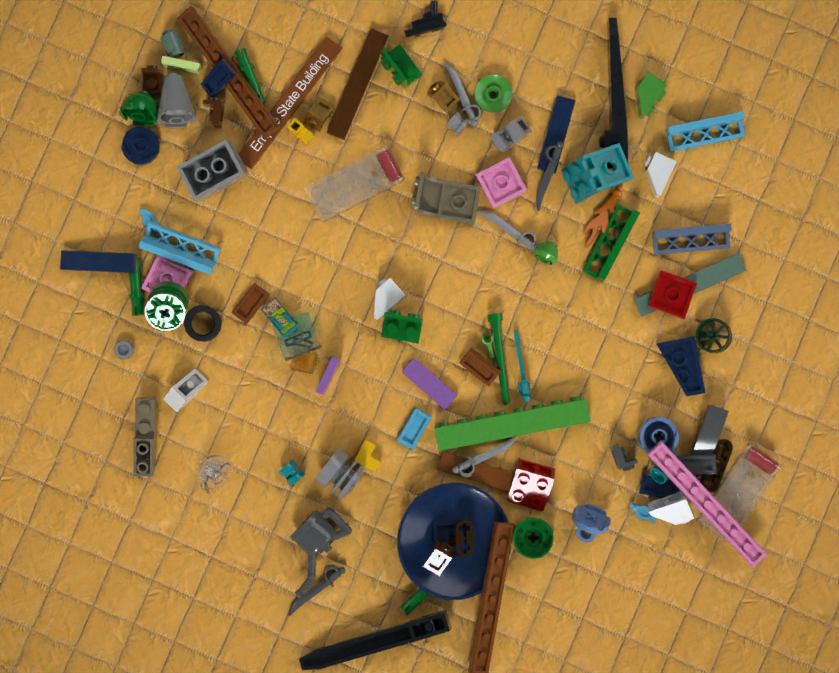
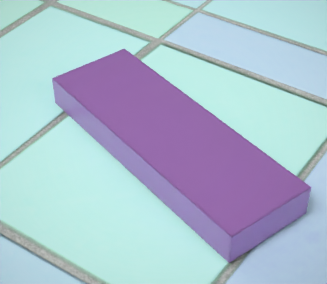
[402,358,457,410]

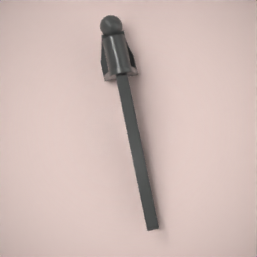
[536,141,564,211]
[288,565,346,616]

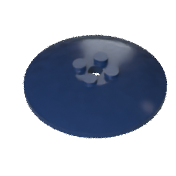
[397,483,511,600]

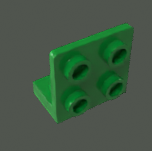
[380,44,422,89]
[381,310,423,344]

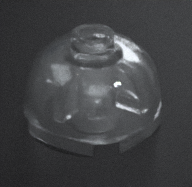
[196,455,234,494]

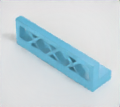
[665,112,745,152]
[138,221,221,275]

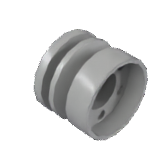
[315,448,365,500]

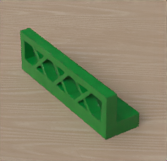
[583,204,640,282]

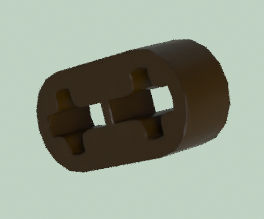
[454,519,473,557]

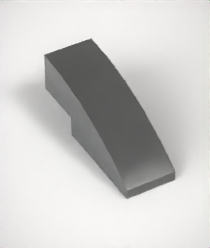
[690,405,729,455]

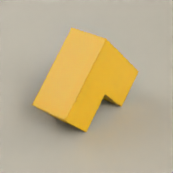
[287,118,315,146]
[354,440,381,472]

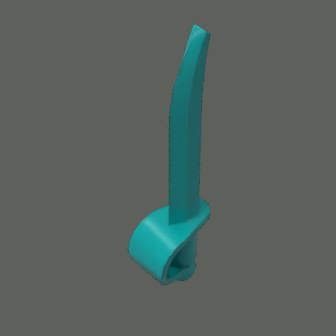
[514,330,530,402]

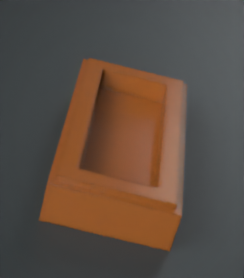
[231,283,270,324]
[459,347,501,387]

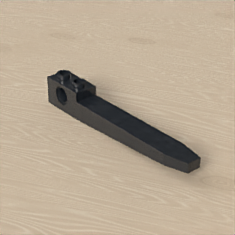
[599,18,628,172]
[299,610,452,670]

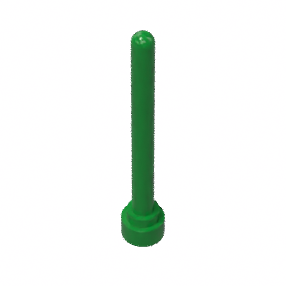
[487,313,510,405]

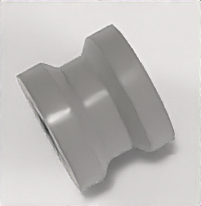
[446,112,469,136]

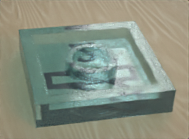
[273,312,322,361]

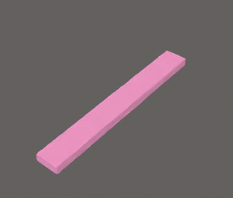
[647,441,767,568]

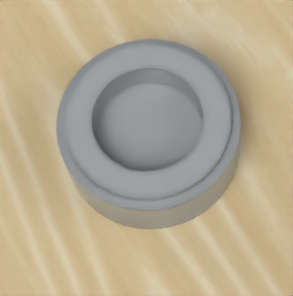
[114,340,134,360]

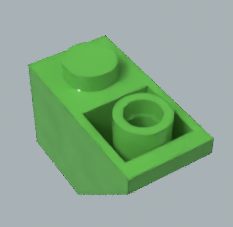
[635,72,667,119]

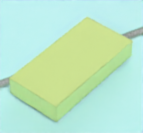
[161,56,202,74]

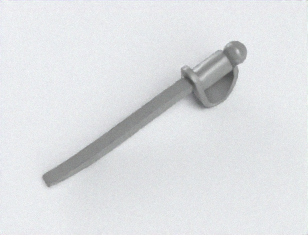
[443,62,483,127]
[477,210,537,251]
[452,436,516,478]

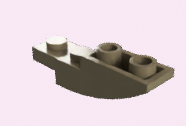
[133,397,157,477]

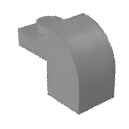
[490,116,532,152]

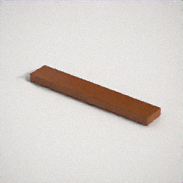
[437,452,554,503]

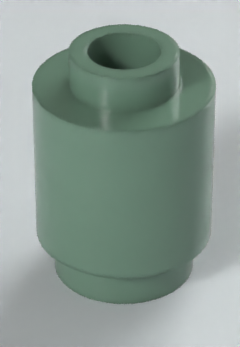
[160,29,185,59]

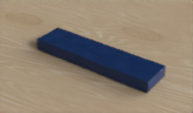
[537,95,576,174]
[60,250,136,273]

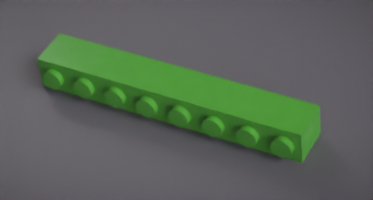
[434,396,591,451]

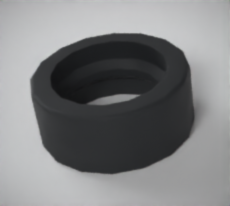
[184,305,222,342]

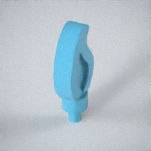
[139,209,160,235]
[629,502,656,523]

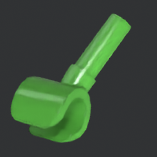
[481,331,495,359]

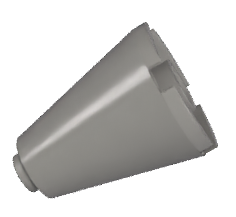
[157,73,196,128]

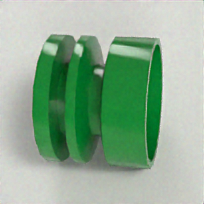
[145,281,189,331]
[513,517,554,559]

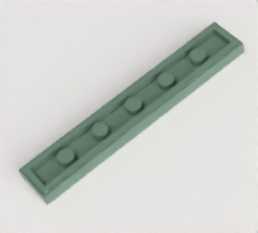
[634,253,747,317]

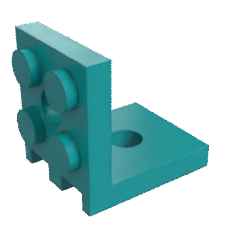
[561,143,634,204]

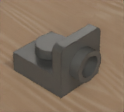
[610,444,638,471]

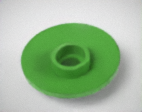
[474,75,512,113]

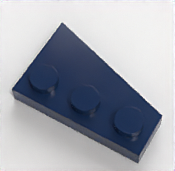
[657,336,706,396]

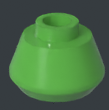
[533,241,558,265]

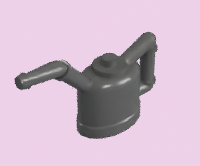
[290,507,352,597]

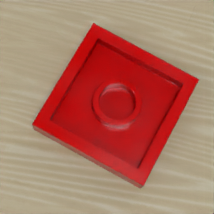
[647,270,697,320]

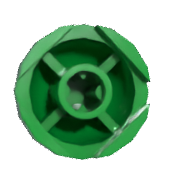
[119,91,159,126]

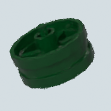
[695,318,733,354]

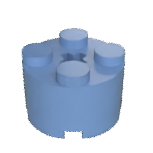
[637,417,679,453]

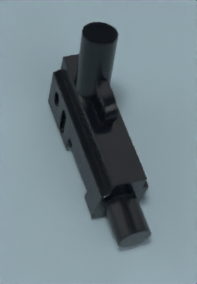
[404,1,447,38]

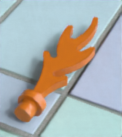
[583,185,624,248]

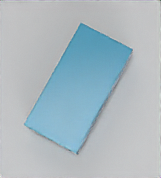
[397,408,432,450]

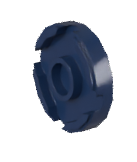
[121,127,160,165]

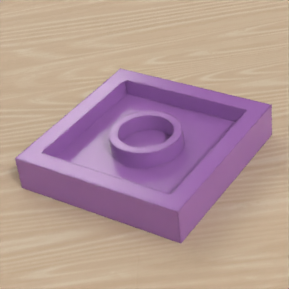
[315,356,341,395]

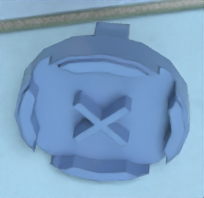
[572,504,611,542]

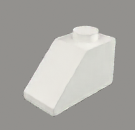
[644,152,677,198]
[374,278,406,321]
[163,369,209,412]
[648,492,694,525]

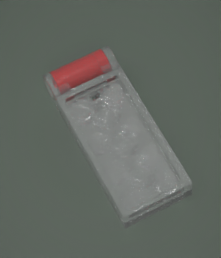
[304,146,405,223]
[696,443,782,543]

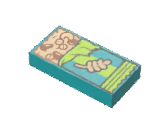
[261,298,299,338]

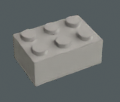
[177,139,249,202]

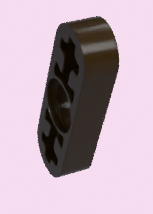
[700,439,733,493]

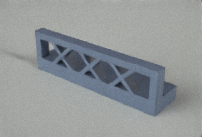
[652,224,732,255]

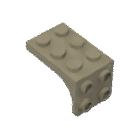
[411,172,481,225]

